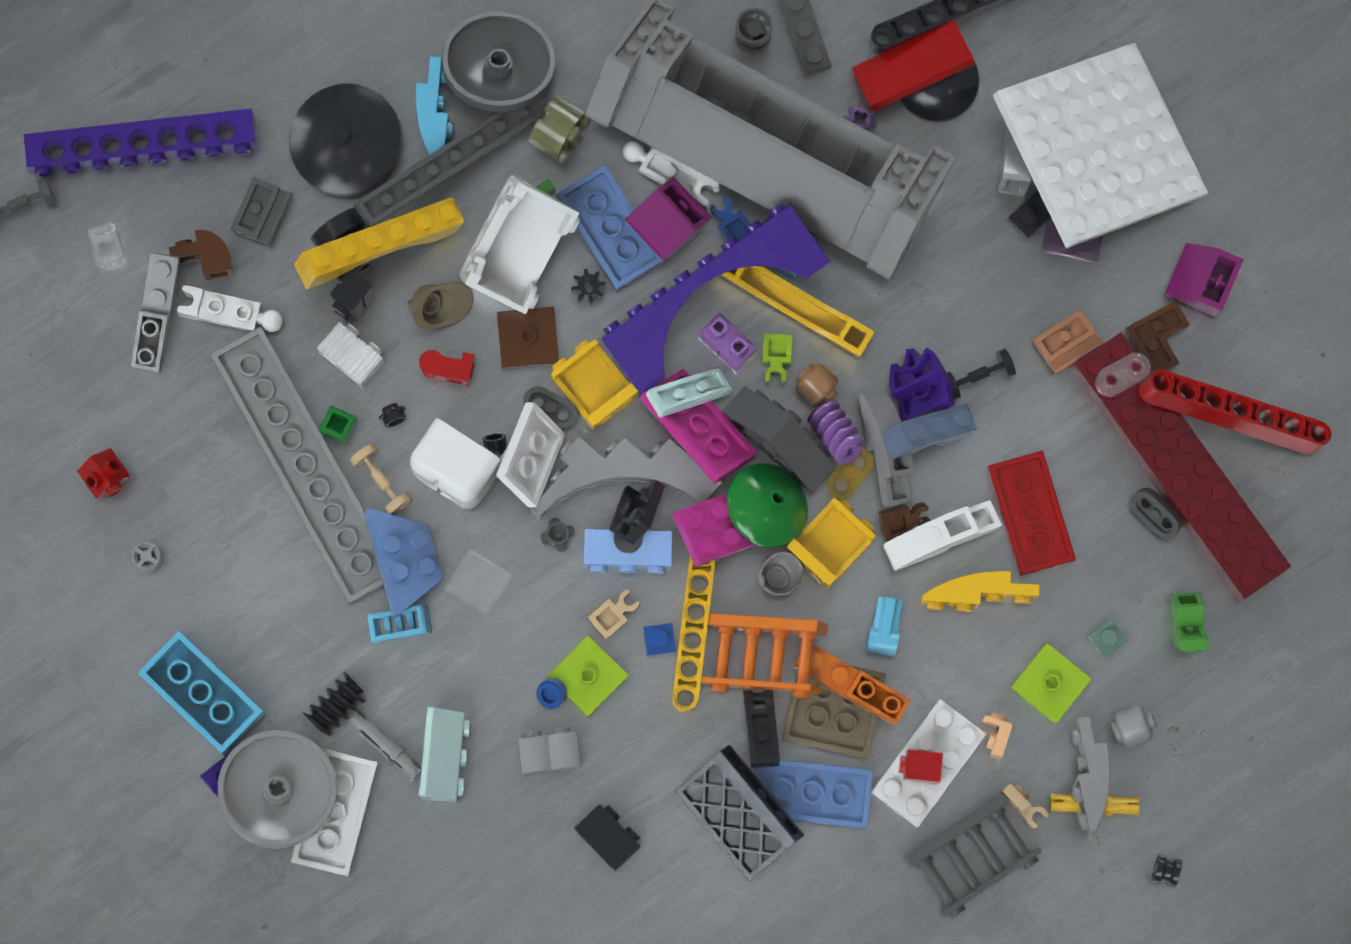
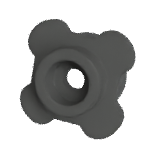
[541,518,575,552]

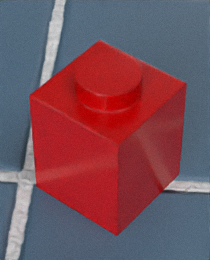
[898,749,943,785]

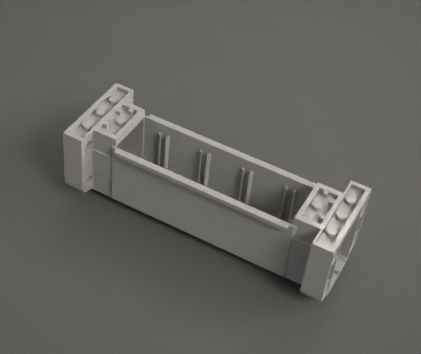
[585,0,956,279]

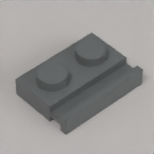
[231,177,292,246]

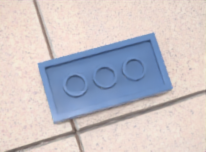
[556,165,665,291]
[750,759,873,829]

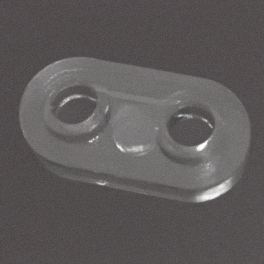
[1095,353,1151,397]

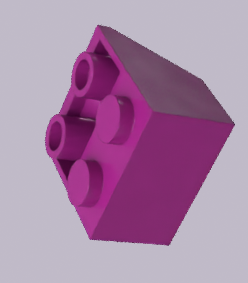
[625,176,712,262]
[1164,243,1244,318]

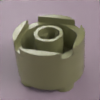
[529,95,592,164]

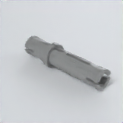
[347,710,422,782]

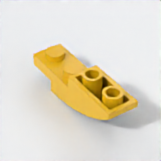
[920,571,1039,612]

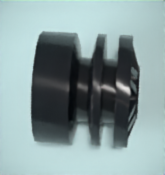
[311,207,382,281]

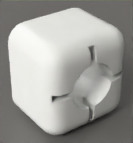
[410,418,507,509]

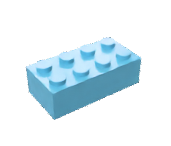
[138,631,266,756]

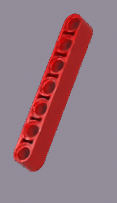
[1139,369,1332,455]

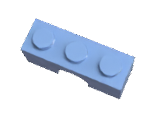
[584,529,672,574]

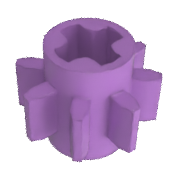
[843,104,877,132]

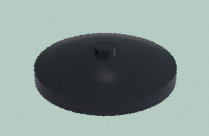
[289,84,403,197]

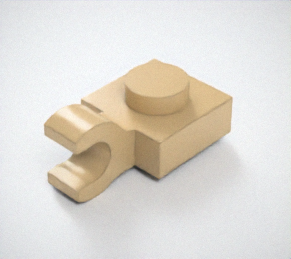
[999,783,1049,829]

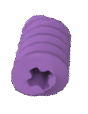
[807,401,864,465]

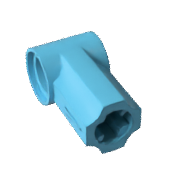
[866,597,903,657]

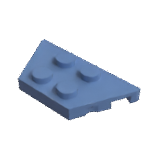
[364,509,443,618]

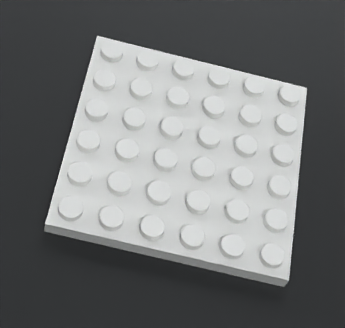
[992,43,1208,249]

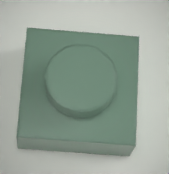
[1087,618,1129,660]

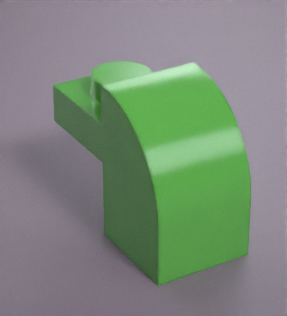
[1170,592,1209,653]

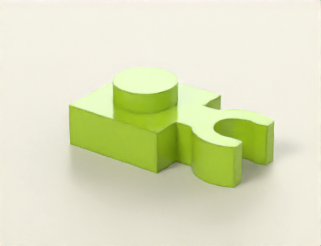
[762,333,793,385]

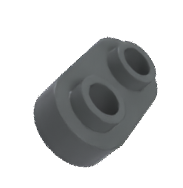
[523,386,578,430]
[1130,488,1182,539]

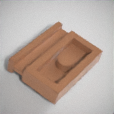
[1032,309,1104,375]

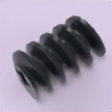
[302,671,366,736]

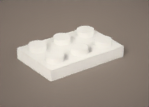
[496,402,566,507]

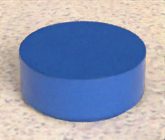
[537,678,567,709]

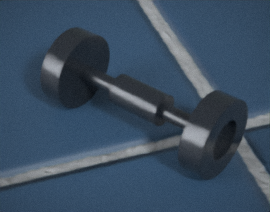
[947,348,1016,400]

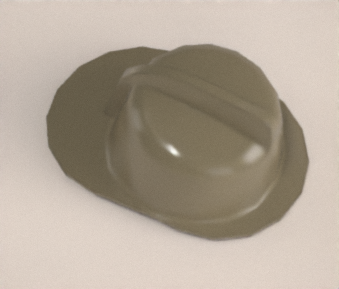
[408,281,474,331]

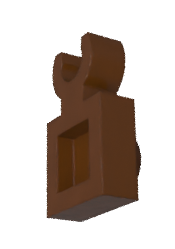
[878,502,931,542]

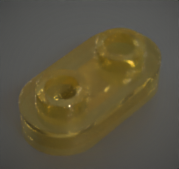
[827,448,874,500]

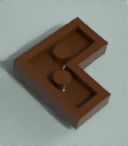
[1125,301,1190,373]

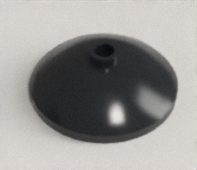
[900,64,979,122]

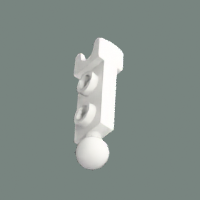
[623,140,720,210]
[177,285,283,332]

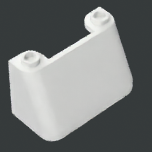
[459,175,580,315]

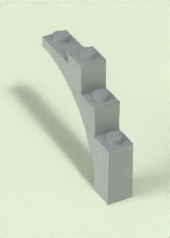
[531,437,722,520]

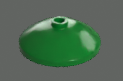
[726,463,808,548]

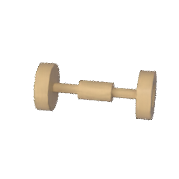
[349,443,413,515]

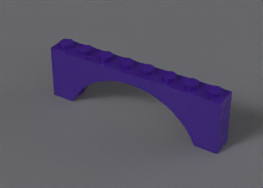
[601,203,830,395]

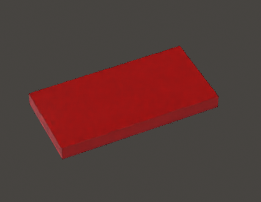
[852,20,976,112]
[987,450,1076,577]

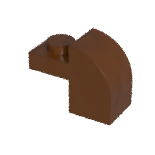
[169,230,235,280]

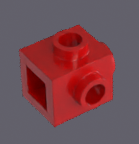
[77,448,130,499]

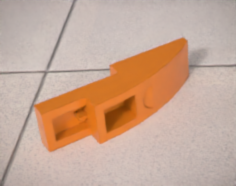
[793,644,911,726]

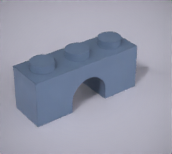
[882,403,978,460]

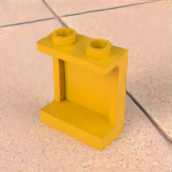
[550,338,639,432]
[785,497,876,590]

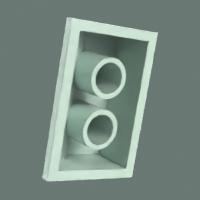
[419,707,470,802]

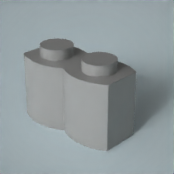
[518,727,581,775]

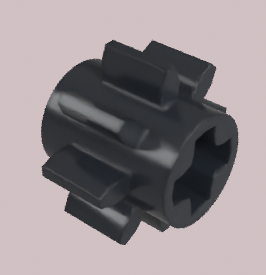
[571,269,606,306]

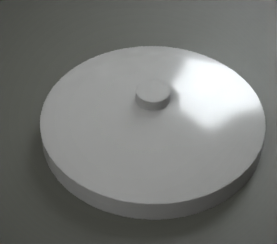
[218,730,337,848]

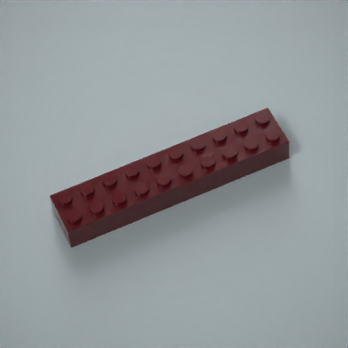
[1070,332,1292,603]

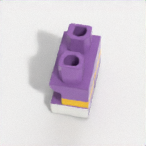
[698,312,757,375]

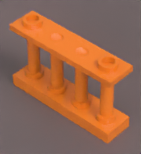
[701,613,828,698]

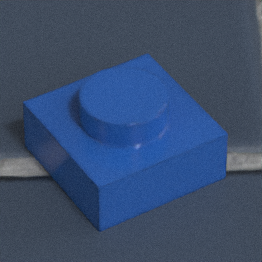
[643,623,676,657]

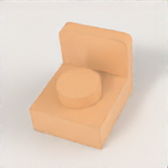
[981,712,1013,760]

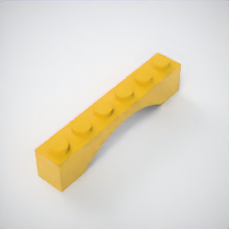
[294,197,465,290]
[719,266,875,359]

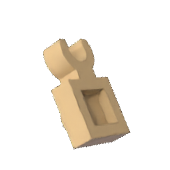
[587,589,640,640]

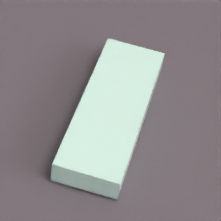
[646,366,733,418]

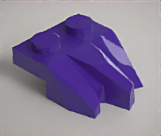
[889,347,955,422]

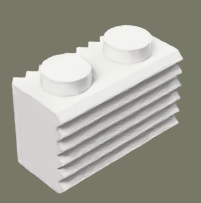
[317,322,385,388]

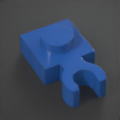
[710,196,750,241]

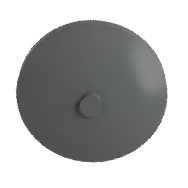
[442,11,556,112]

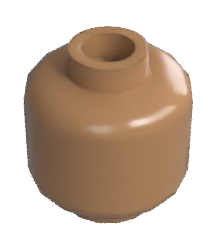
[795,364,838,406]

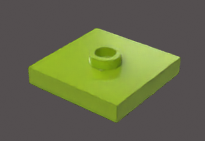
[547,635,629,717]
[1010,643,1092,725]

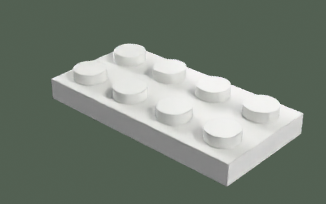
[871,699,986,828]
[291,748,378,877]

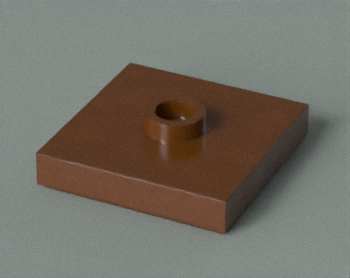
[497,307,559,370]

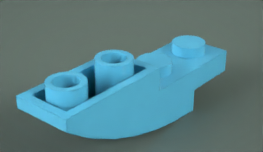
[416,56,454,156]

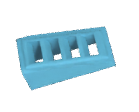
[367,604,432,643]

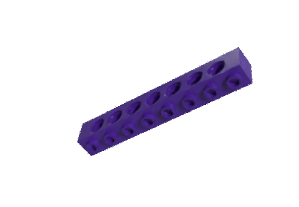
[24,108,258,177]

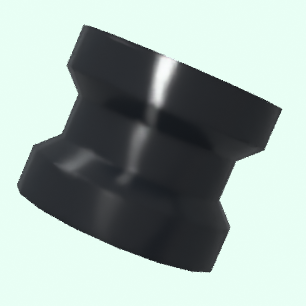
[1151,854,1182,888]

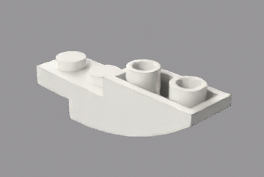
[883,500,1002,571]

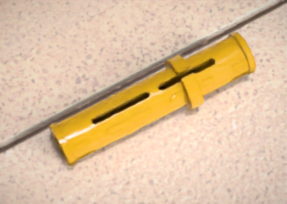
[1050,793,1140,817]

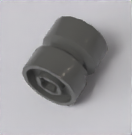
[735,8,773,54]

